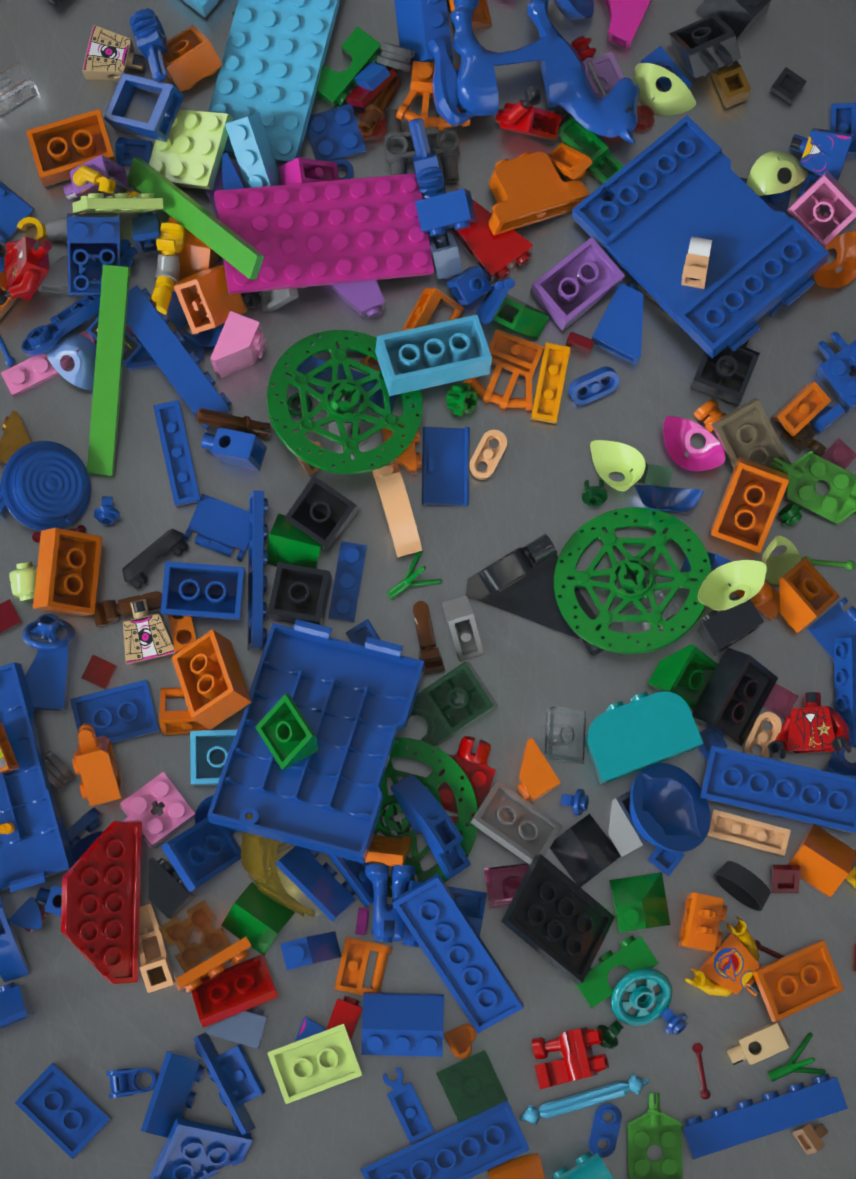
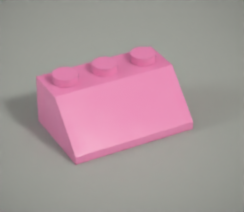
[210,311,267,379]

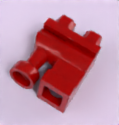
[532,1027,609,1089]

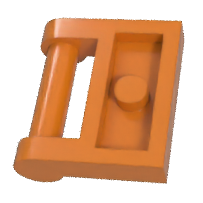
[365,835,412,866]
[334,937,393,996]

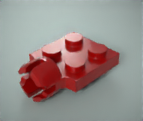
[438,736,496,817]

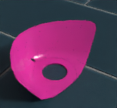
[663,416,726,471]

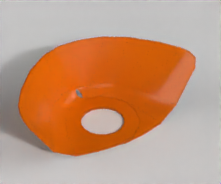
[813,231,856,288]

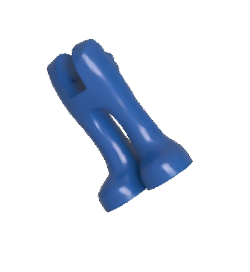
[365,864,416,942]

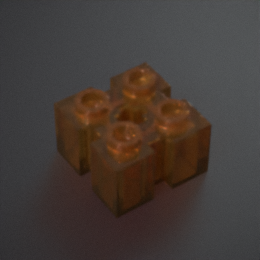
[158,900,233,973]

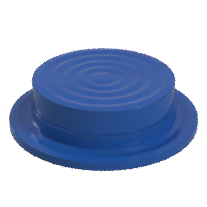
[1,441,91,531]
[629,763,710,853]

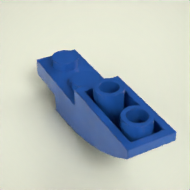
[390,774,471,879]
[0,895,30,982]

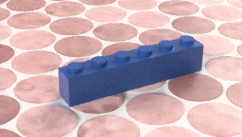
[126,285,232,431]
[682,1073,848,1160]

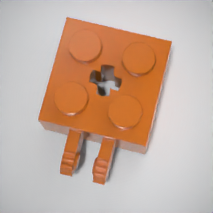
[72,723,123,807]
[678,892,727,953]

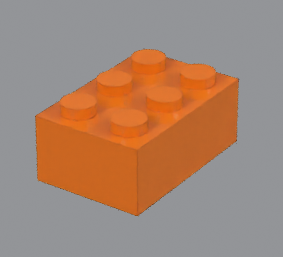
[26,109,117,187]
[711,457,789,553]
[33,528,102,617]
[171,629,252,730]

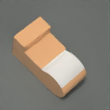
[681,236,712,289]

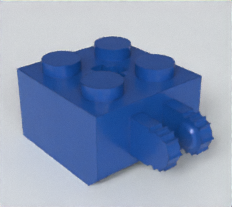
[816,331,856,414]

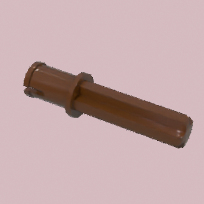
[358,76,402,136]
[195,408,271,439]

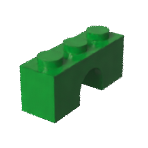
[316,26,382,109]
[574,935,659,1008]

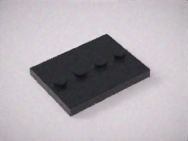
[501,854,615,984]

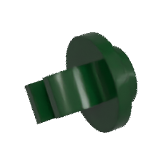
[581,480,608,506]
[596,1020,624,1049]

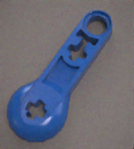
[21,295,101,356]

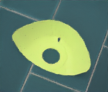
[634,63,696,116]
[746,150,809,196]
[590,440,646,491]
[761,536,801,585]
[697,560,767,610]

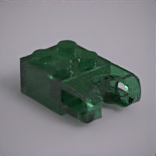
[409,661,498,747]

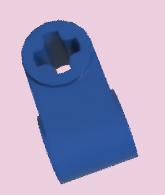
[106,1067,159,1098]

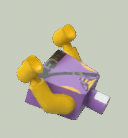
[63,155,140,200]

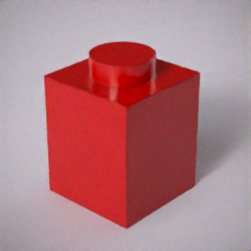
[326,996,363,1039]

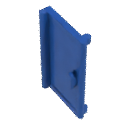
[0,181,35,244]
[422,427,470,506]

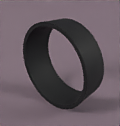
[714,861,771,911]

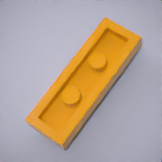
[531,342,571,424]

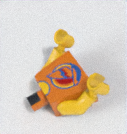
[685,916,760,997]

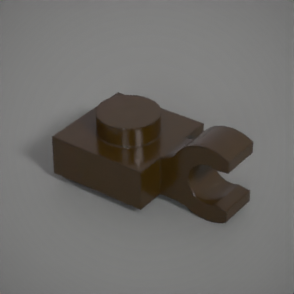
[780,424,827,457]

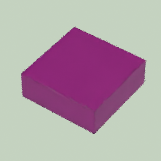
[355,907,370,936]

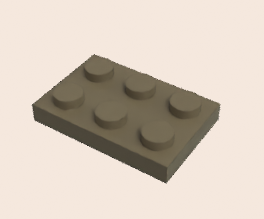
[711,398,791,472]

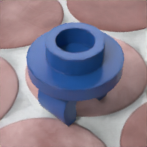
[94,496,120,525]
[561,789,589,815]
[660,1007,688,1035]

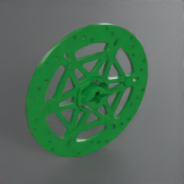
[266,330,423,474]
[554,507,712,654]
[374,737,478,897]

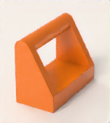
[401,288,466,331]
[159,687,215,735]

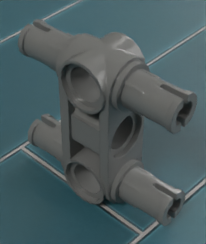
[384,109,460,183]

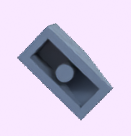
[428,229,463,279]
[206,1007,268,1049]

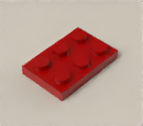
[191,954,278,1028]

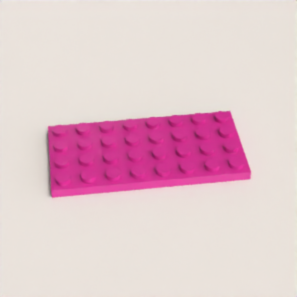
[214,173,434,294]

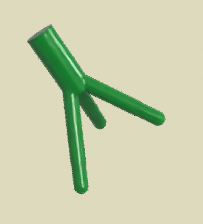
[386,548,442,600]
[768,1032,826,1082]

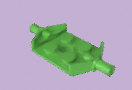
[770,451,856,524]
[627,1093,683,1179]

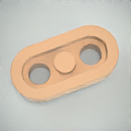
[469,430,507,480]
[743,712,782,758]

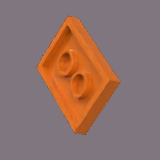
[174,937,251,993]
[752,940,844,1022]

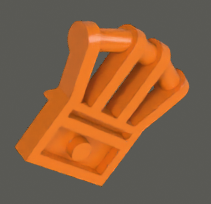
[396,61,470,131]
[463,329,544,411]

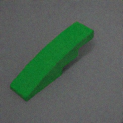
[557,116,624,185]

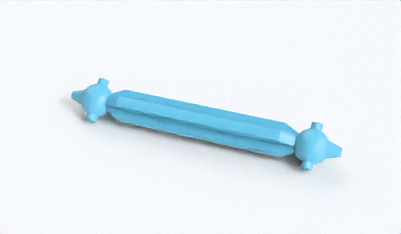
[519,1074,649,1125]

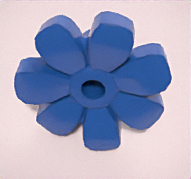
[120,239,138,267]

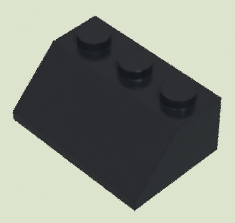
[692,647,778,747]

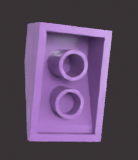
[530,237,625,331]

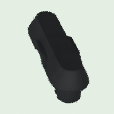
[122,528,188,589]

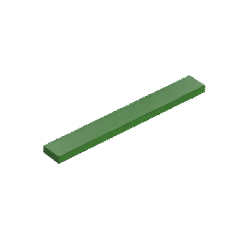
[127,158,264,280]
[87,265,131,476]

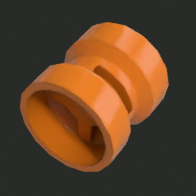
[694,398,727,434]

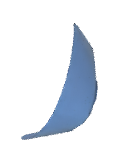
[46,333,96,391]

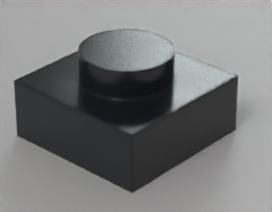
[770,67,807,104]

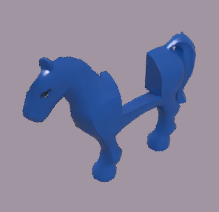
[427,0,640,144]

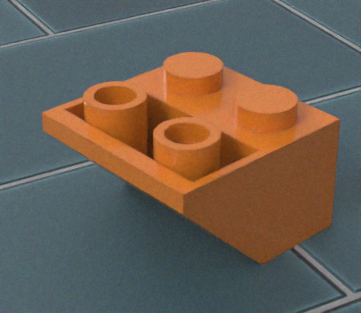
[174,264,248,334]

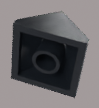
[550,813,621,887]

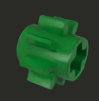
[446,383,478,416]

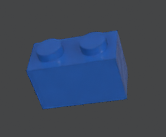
[415,188,477,237]

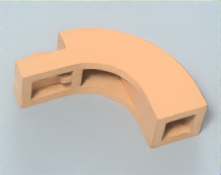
[372,463,422,558]
[138,902,175,993]

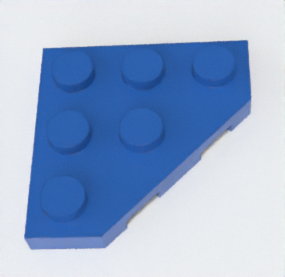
[149,1118,253,1179]

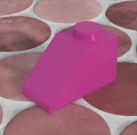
[278,157,339,185]

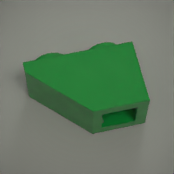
[493,294,550,339]

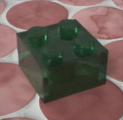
[436,1049,508,1123]

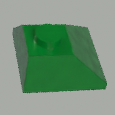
[648,644,718,711]
[609,872,670,933]

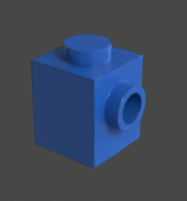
[446,266,492,305]

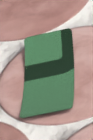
[621,463,673,487]

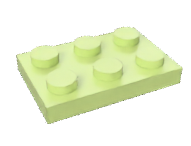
[73,193,163,213]
[267,1024,363,1104]

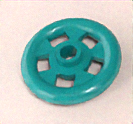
[611,968,672,1026]

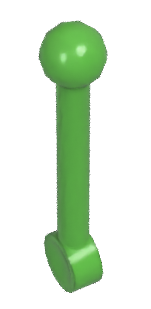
[801,556,855,570]

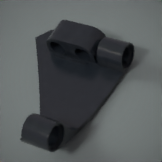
[466,534,612,658]

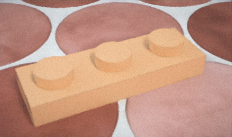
[707,809,791,856]

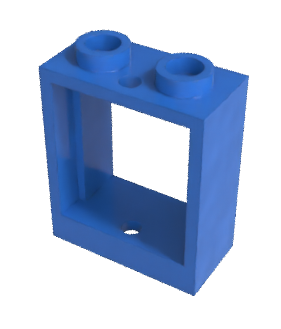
[104,73,184,142]

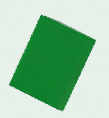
[267,514,323,569]
[255,693,318,770]
[221,882,295,956]

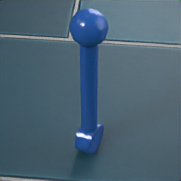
[0,335,15,366]

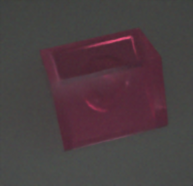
[484,863,530,910]

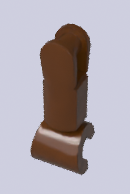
[94,591,162,627]
[413,601,445,674]

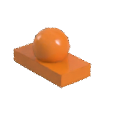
[548,142,593,181]
[733,581,780,621]

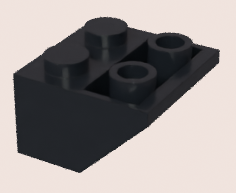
[148,857,195,920]

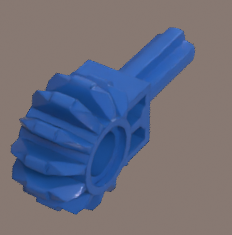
[130,8,168,82]
[408,118,446,199]

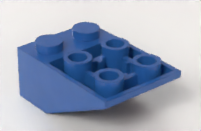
[67,213,120,295]

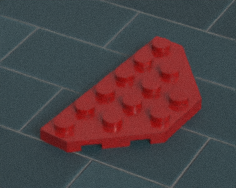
[61,820,142,984]

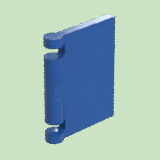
[475,278,515,325]
[184,493,249,562]
[807,597,856,660]

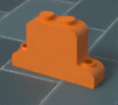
[488,152,590,235]

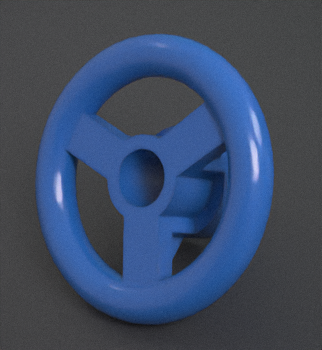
[22,614,75,650]

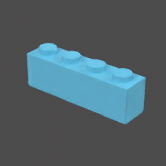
[225,112,281,188]

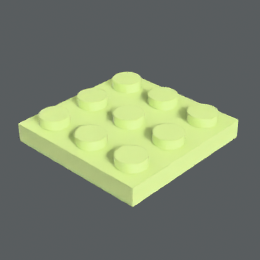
[149,109,233,190]

